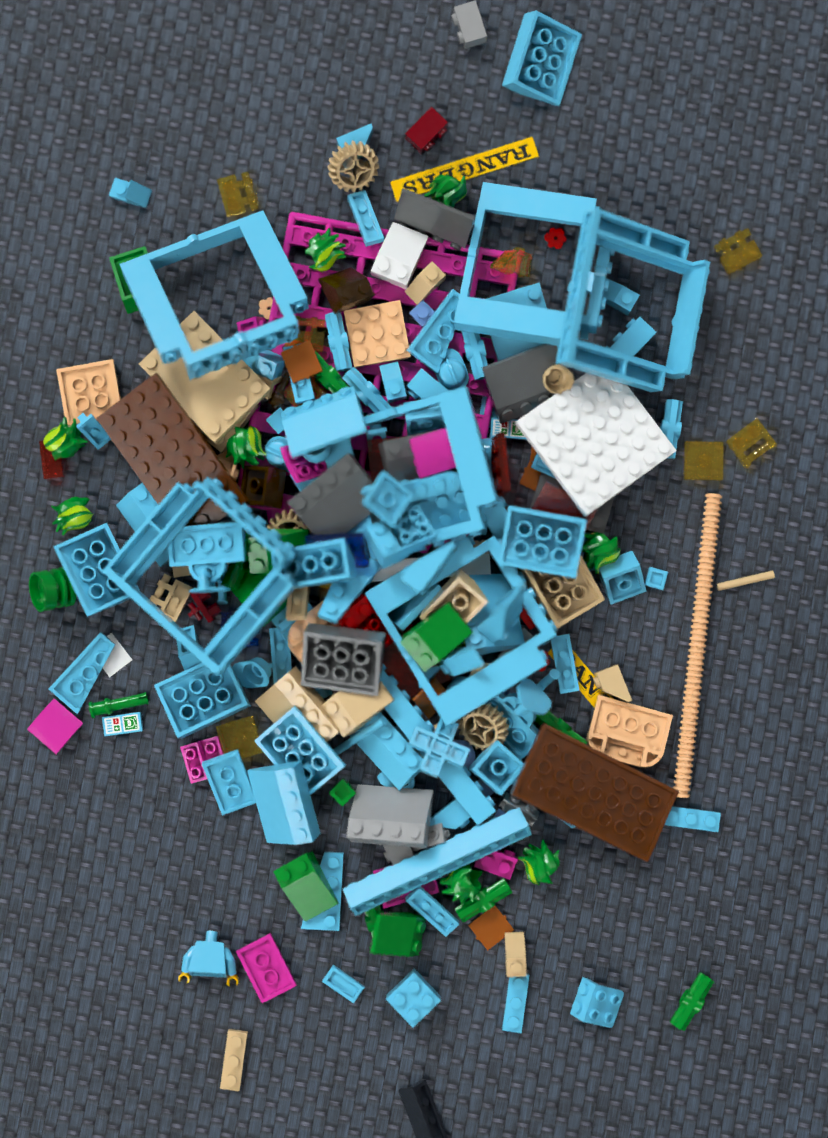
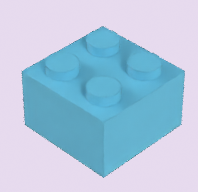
[386,968,441,1027]

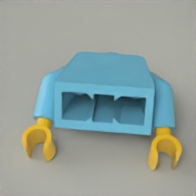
[178,931,239,986]

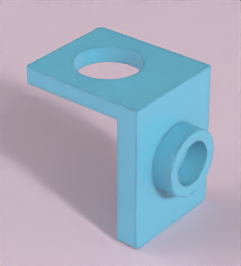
[366,424,387,452]

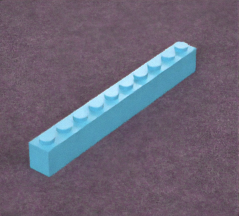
[381,664,496,825]
[343,807,532,916]

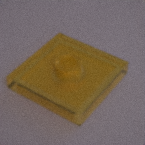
[684,441,723,481]
[216,715,263,759]

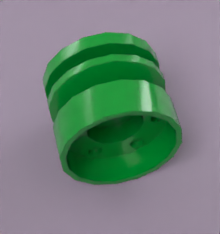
[29,567,76,612]

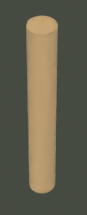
[717,570,775,591]

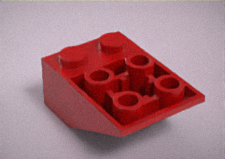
[331,594,394,648]

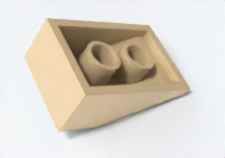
[321,680,394,737]

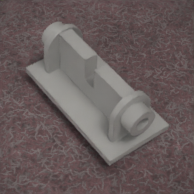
[499,792,540,826]
[412,823,450,852]

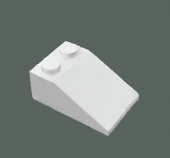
[371,222,429,289]

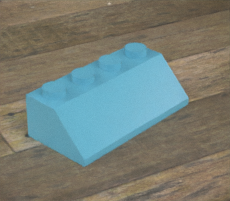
[116,483,169,567]
[271,538,357,590]
[349,712,423,791]

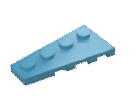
[406,289,460,374]
[318,552,382,624]
[49,632,115,714]
[301,852,344,931]

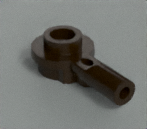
[268,372,290,408]

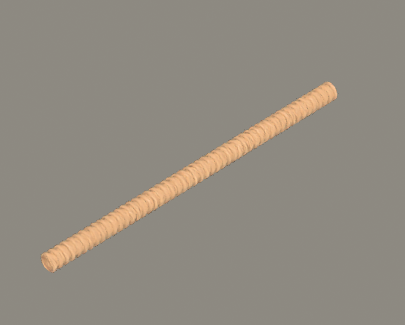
[673,493,723,798]

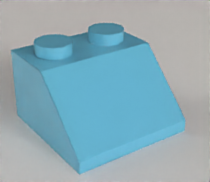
[599,551,646,605]
[468,740,524,795]

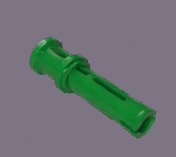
[89,692,149,719]

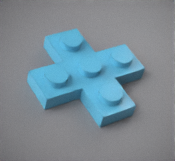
[408,718,470,778]

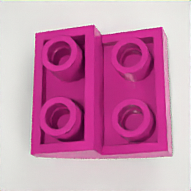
[409,428,456,479]
[280,445,328,483]
[27,699,83,754]
[180,735,225,784]

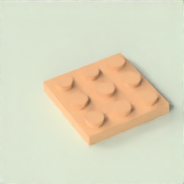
[344,300,411,368]
[56,359,121,426]

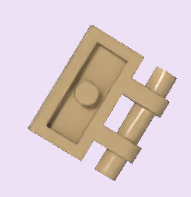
[149,573,193,622]

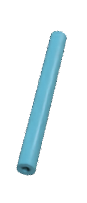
[333,717,387,755]

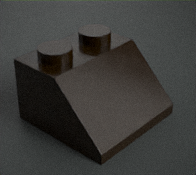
[318,267,375,314]
[241,466,286,509]

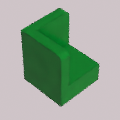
[329,777,356,806]

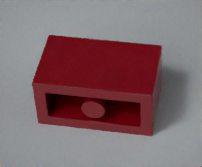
[405,107,448,154]

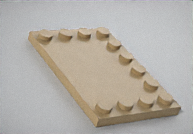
[139,311,272,444]

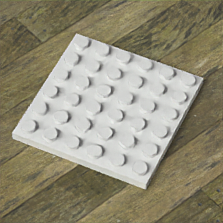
[515,373,677,517]

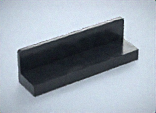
[398,1080,448,1138]

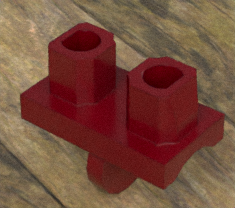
[187,593,222,623]

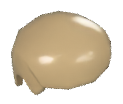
[542,365,575,394]

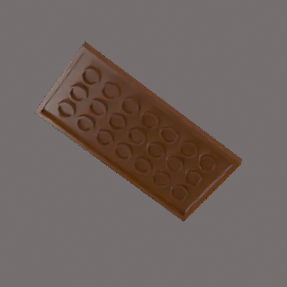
[96,373,249,526]
[510,723,679,862]

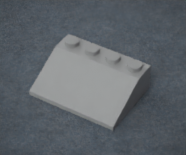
[347,784,434,848]

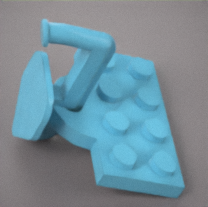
[169,522,246,605]
[485,669,560,760]

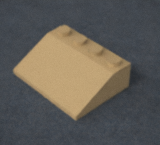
[516,554,605,628]
[255,666,339,742]

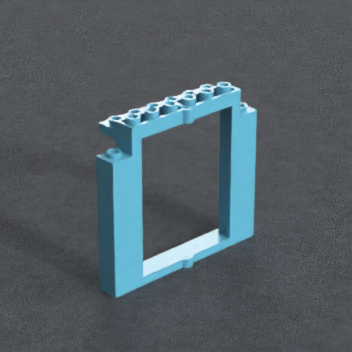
[454,182,615,346]
[556,208,710,392]
[120,210,308,380]
[325,387,499,563]
[102,477,298,675]
[365,534,558,727]

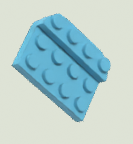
[399,469,471,530]

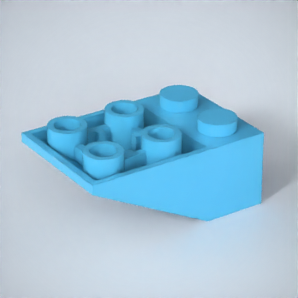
[365,505,437,569]

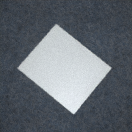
[103,633,132,677]

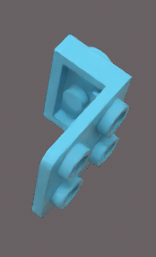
[570,977,624,1028]

